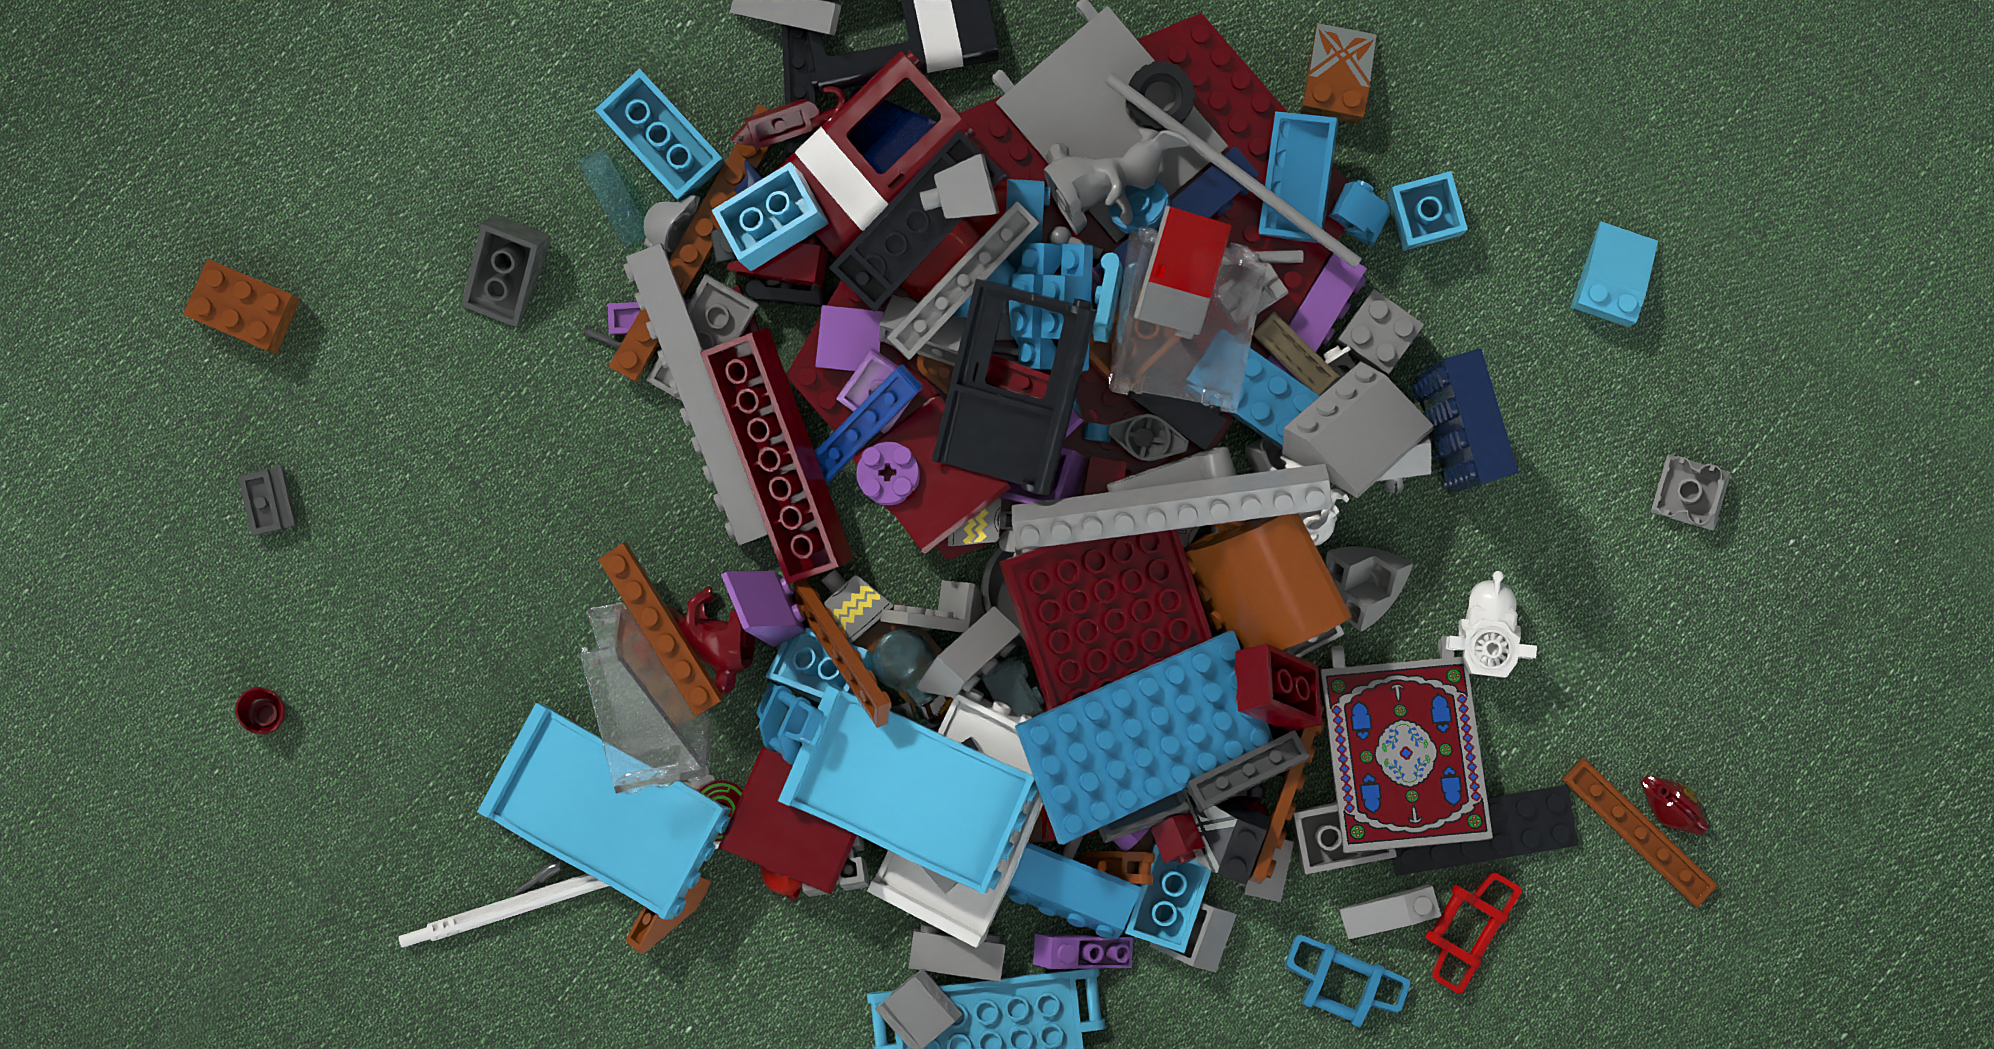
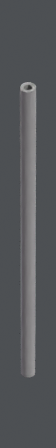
[1105,73,1362,268]

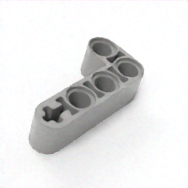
[1107,447,1237,492]

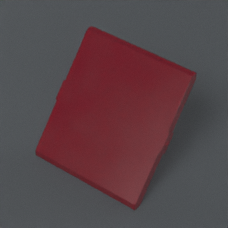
[852,393,1011,554]
[718,747,857,895]

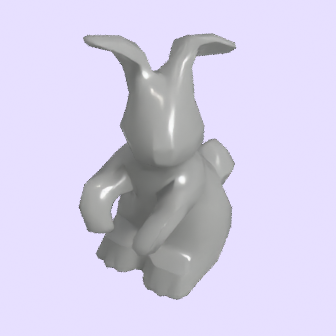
[1044,128,1190,235]

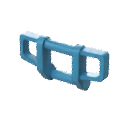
[756,682,824,765]
[1285,935,1410,1028]

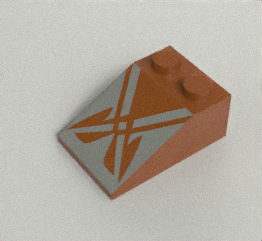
[1300,23,1377,124]

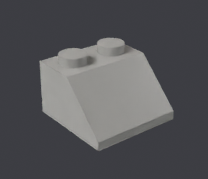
[1149,900,1237,973]

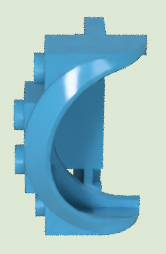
[1009,242,1093,371]

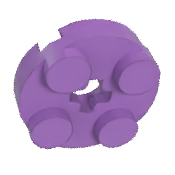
[856,442,920,505]

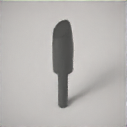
[514,859,564,896]

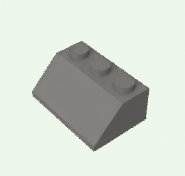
[917,606,1021,698]

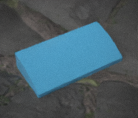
[1258,111,1339,244]

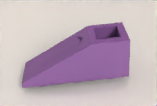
[1033,933,1133,969]

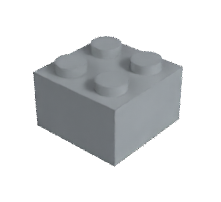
[1334,289,1424,376]

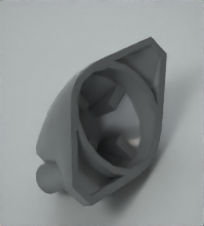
[1108,414,1189,461]

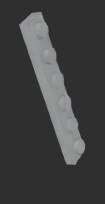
[886,201,1039,360]

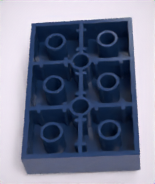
[1412,348,1519,495]

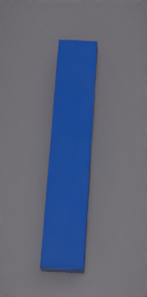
[815,364,923,484]

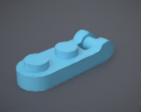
[1092,253,1123,343]

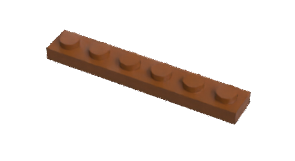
[598,542,724,717]
[793,578,891,728]
[1248,706,1326,884]

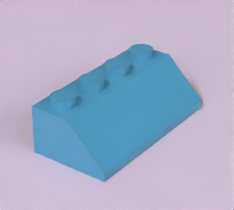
[1005,842,1141,939]

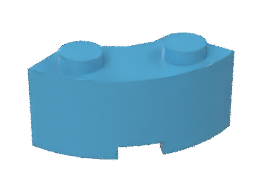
[1328,180,1391,247]

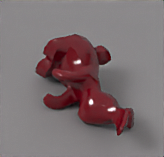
[612,586,755,695]

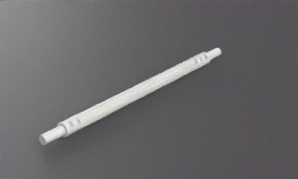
[399,841,721,948]

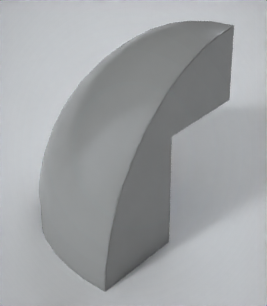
[1326,546,1413,632]

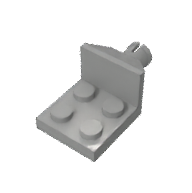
[881,580,985,633]

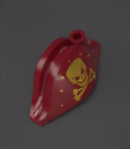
[1640,775,1708,836]

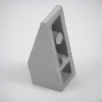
[1339,883,1441,939]

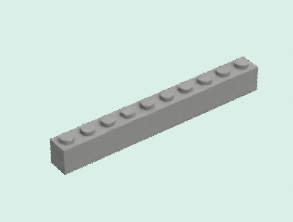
[623,243,768,546]
[1012,464,1332,550]

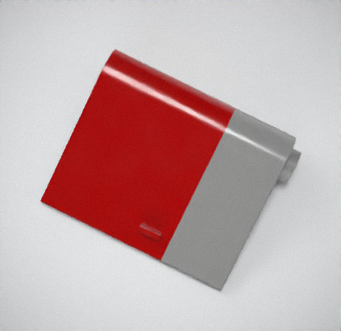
[1134,206,1232,340]

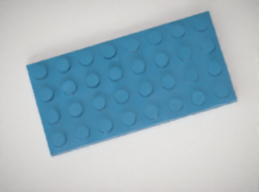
[1015,631,1274,845]

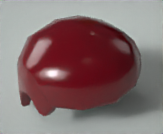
[235,687,286,735]

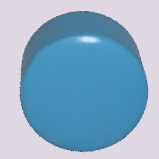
[1083,422,1111,442]

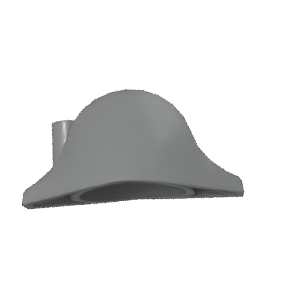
[644,195,700,260]

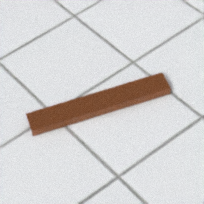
[1561,757,1718,908]

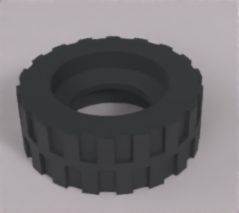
[1125,61,1195,132]

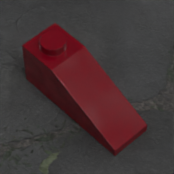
[727,238,829,288]

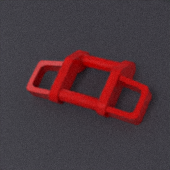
[1424,872,1522,994]

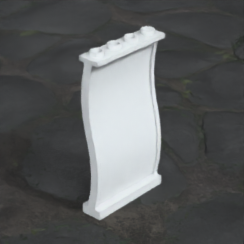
[867,688,1043,948]

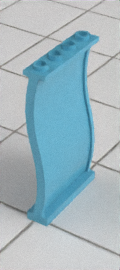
[778,685,1038,895]
[477,703,732,920]

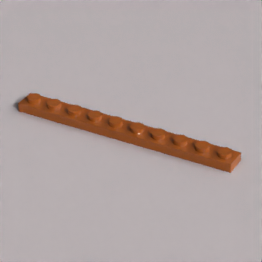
[608,104,773,383]

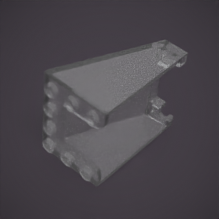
[1108,227,1267,413]
[580,602,713,794]

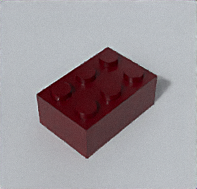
[1234,643,1322,732]

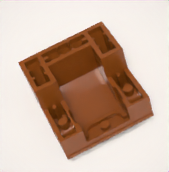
[1184,513,1352,650]

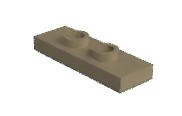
[1251,312,1340,396]

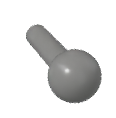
[1048,226,1105,261]

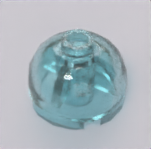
[872,628,936,692]

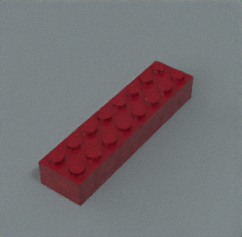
[700,327,854,584]

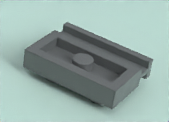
[238,466,298,536]

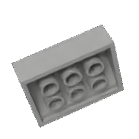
[1282,362,1434,498]

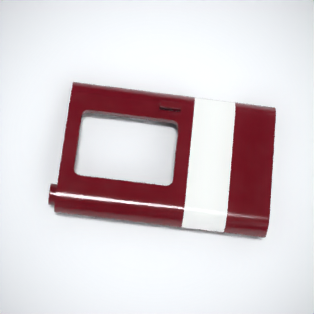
[774,50,976,258]

